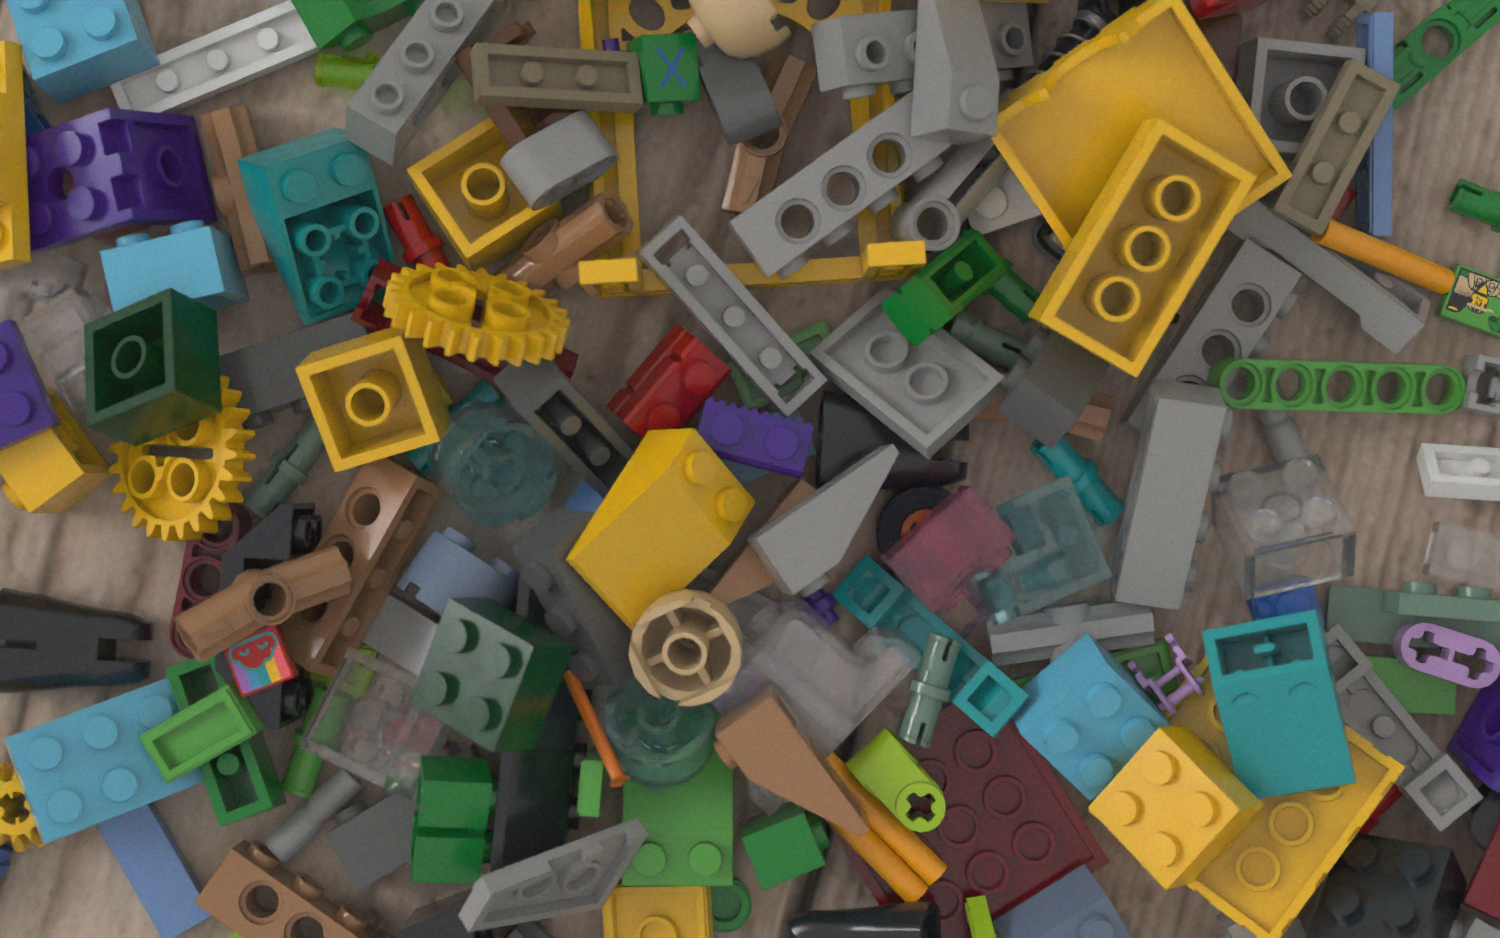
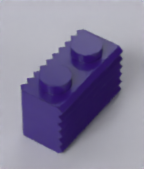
[697,397,814,479]

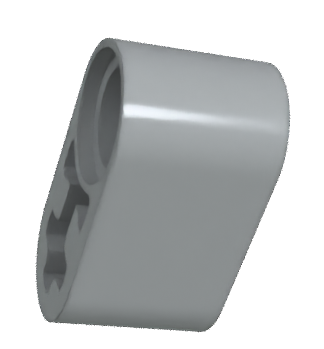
[500,110,619,211]

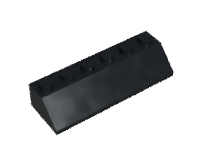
[490,566,593,872]

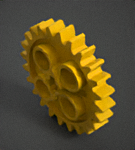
[383,262,570,367]
[108,375,256,542]

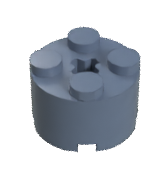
[396,526,520,616]

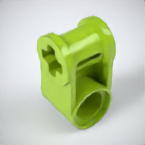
[845,726,946,833]

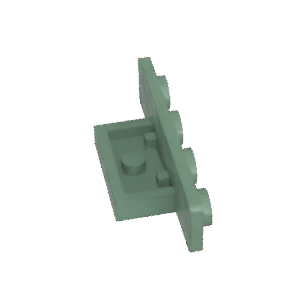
[1324,581,1500,653]

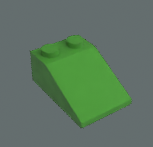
[622,713,733,886]

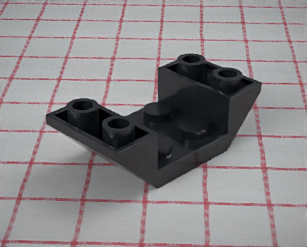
[215,503,322,730]

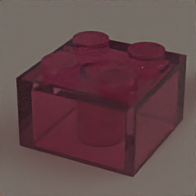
[879,485,1017,613]

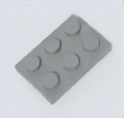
[809,285,1006,459]

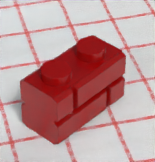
[605,324,732,438]

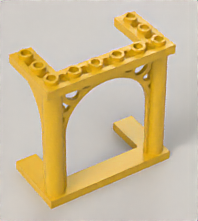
[577,0,926,299]

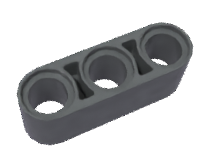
[682,28,781,147]

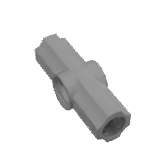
[984,601,1155,666]

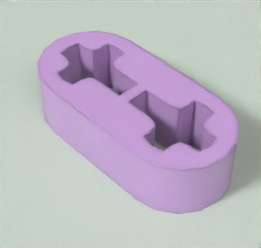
[1393,621,1500,689]

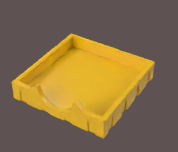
[990,0,1293,250]
[1088,655,1405,938]

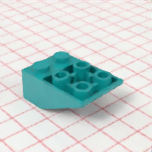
[237,127,396,326]
[1202,609,1357,799]

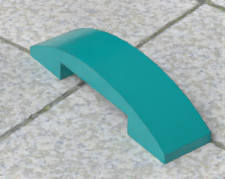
[832,554,1030,738]

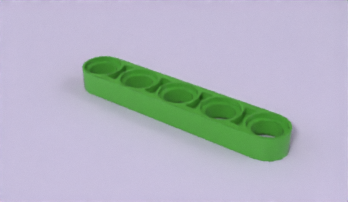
[1208,357,1466,414]

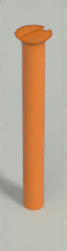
[562,670,630,788]

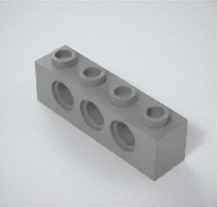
[345,0,509,166]
[727,90,951,280]
[1118,238,1302,438]

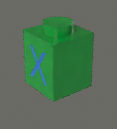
[627,33,701,118]

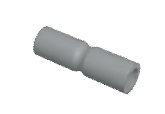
[1241,374,1312,477]
[265,764,366,863]

